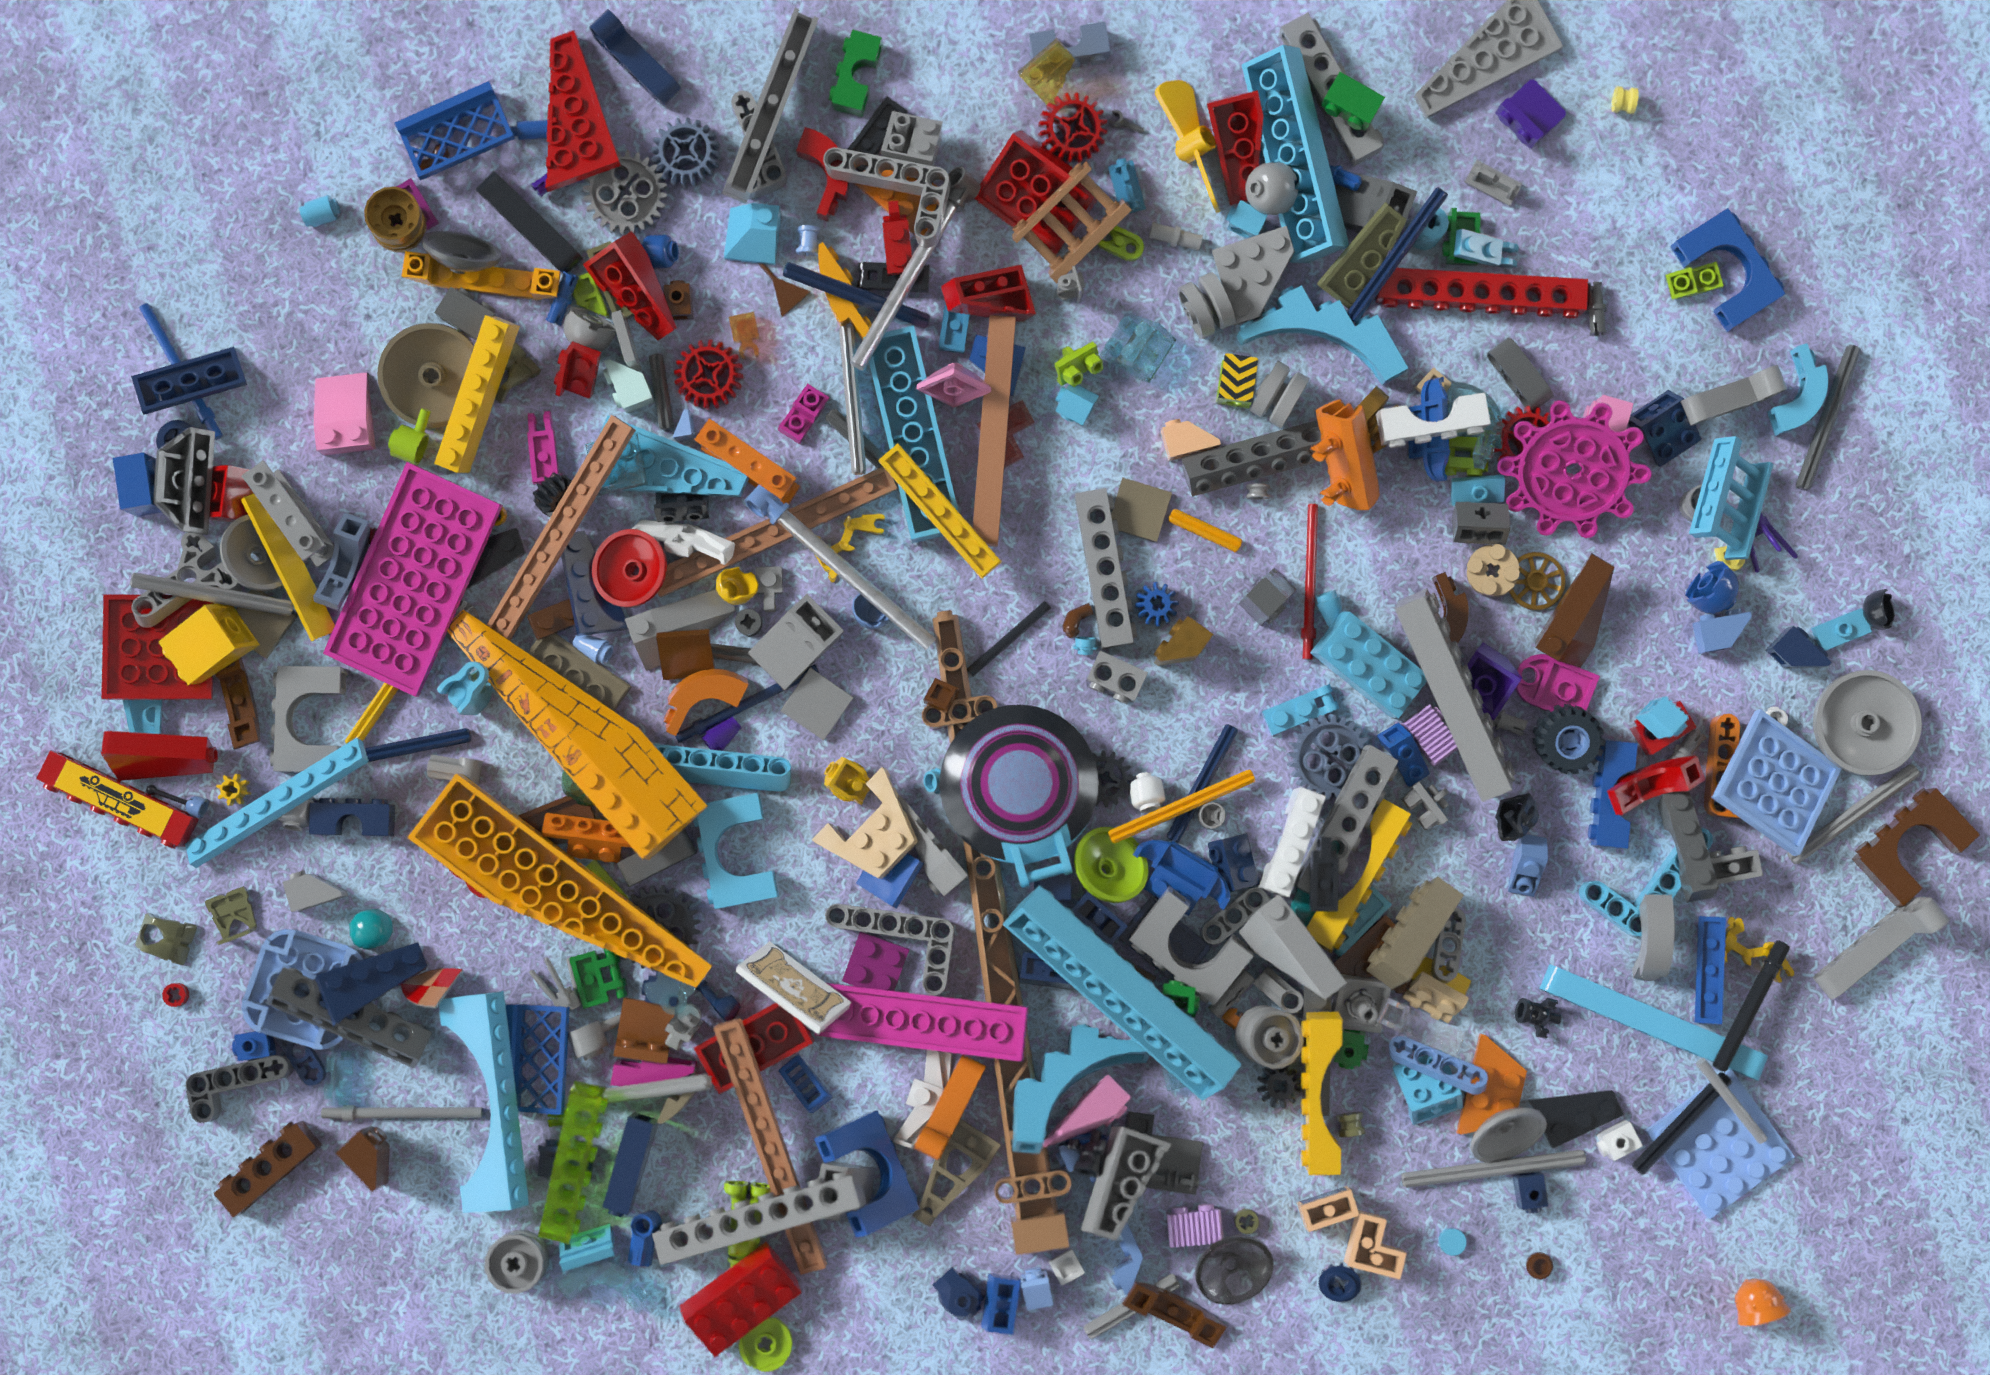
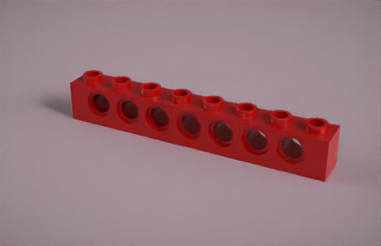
[1375,268,1588,319]

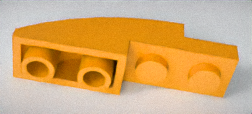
[818,242,872,340]

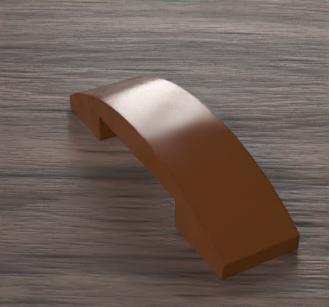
[215,658,260,750]
[1122,1281,1227,1349]

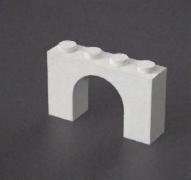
[1258,787,1326,897]

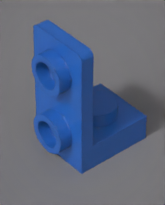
[1377,722,1430,787]

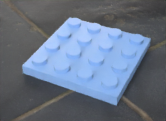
[1712,709,1841,856]
[1645,1069,1795,1219]

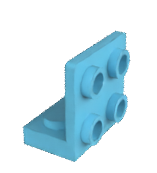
[1393,1050,1463,1125]

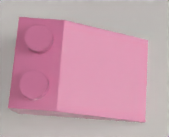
[314,372,376,455]
[1043,1075,1131,1147]

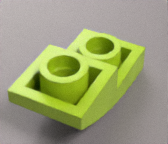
[1665,261,1723,300]

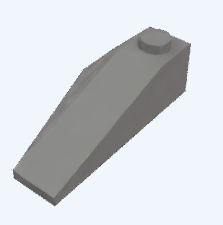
[625,590,736,671]
[898,795,968,896]
[1239,894,1347,1000]

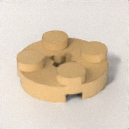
[1467,544,1519,597]

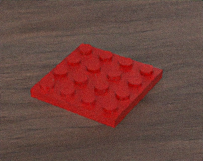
[101,594,214,700]

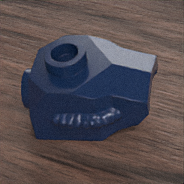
[932,1266,985,1320]

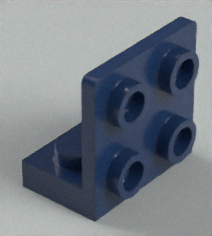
[1628,390,1702,467]

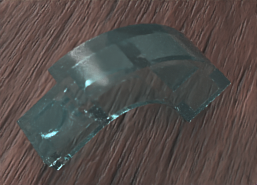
[1447,381,1503,469]
[553,1258,649,1314]

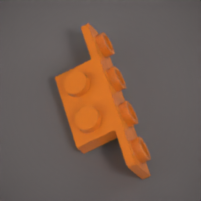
[542,813,632,863]

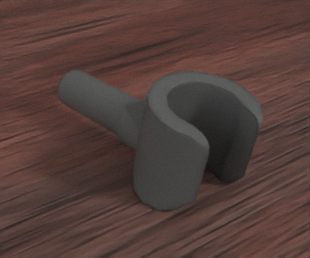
[1108,110,1144,134]

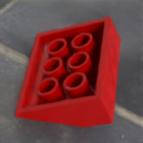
[974,130,1104,255]

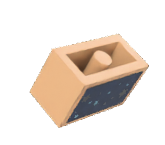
[1296,1186,1359,1232]

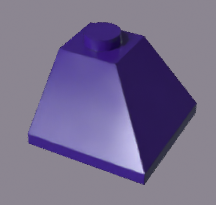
[1467,642,1522,721]

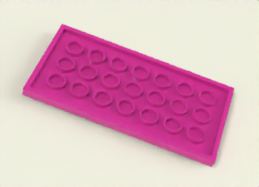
[323,462,503,697]

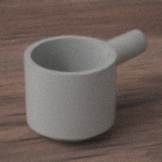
[568,1014,621,1061]

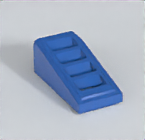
[778,1054,833,1114]

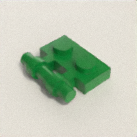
[569,948,628,1009]

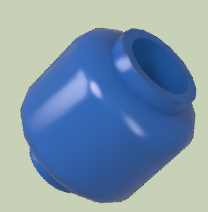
[642,235,679,269]

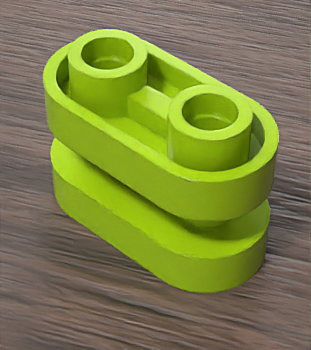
[1445,436,1489,477]

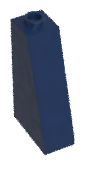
[602,1112,659,1217]

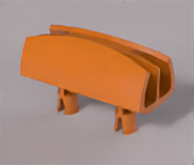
[1310,399,1380,510]

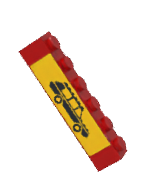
[36,750,199,849]

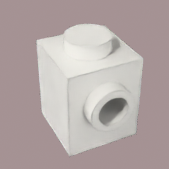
[1596,1120,1643,1161]

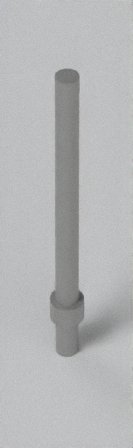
[321,1105,483,1121]

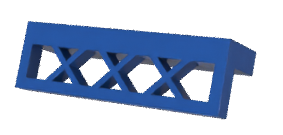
[1695,916,1726,1024]

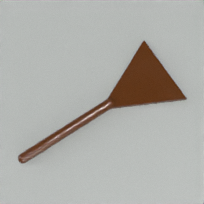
[758,263,811,317]

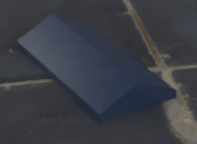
[131,347,247,415]

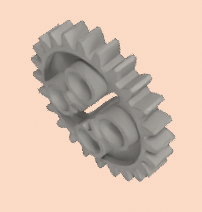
[582,150,667,235]

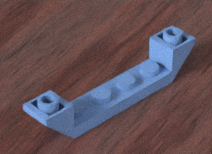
[1055,1143,1143,1296]

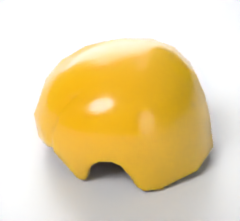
[716,567,759,605]

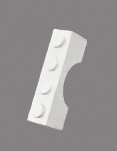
[1376,393,1491,448]

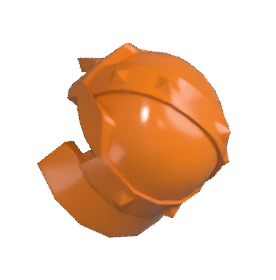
[1735,1278,1791,1326]

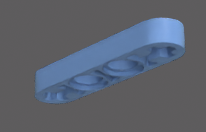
[1389,1036,1488,1094]

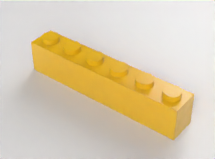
[434,315,520,473]

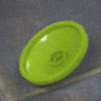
[1074,827,1148,903]

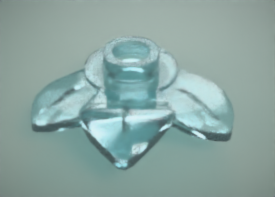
[644,971,696,1015]

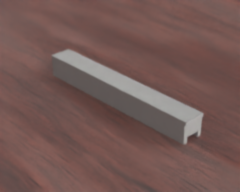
[722,8,819,204]

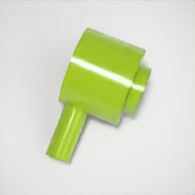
[388,408,431,465]

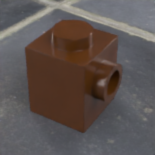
[663,280,694,321]

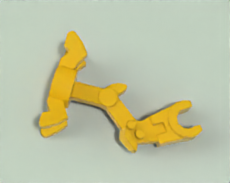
[815,514,885,583]
[1725,917,1794,983]

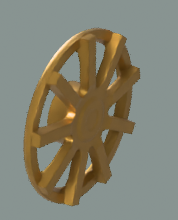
[1509,552,1566,610]

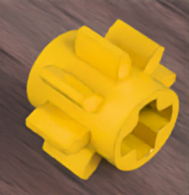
[216,773,252,806]

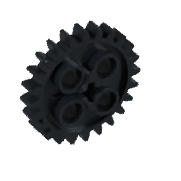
[630,885,702,971]

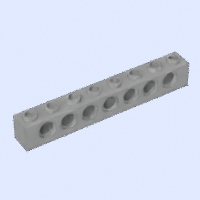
[652,1170,867,1265]

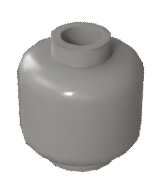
[277,798,314,831]

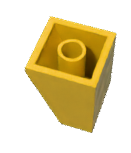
[159,603,260,685]

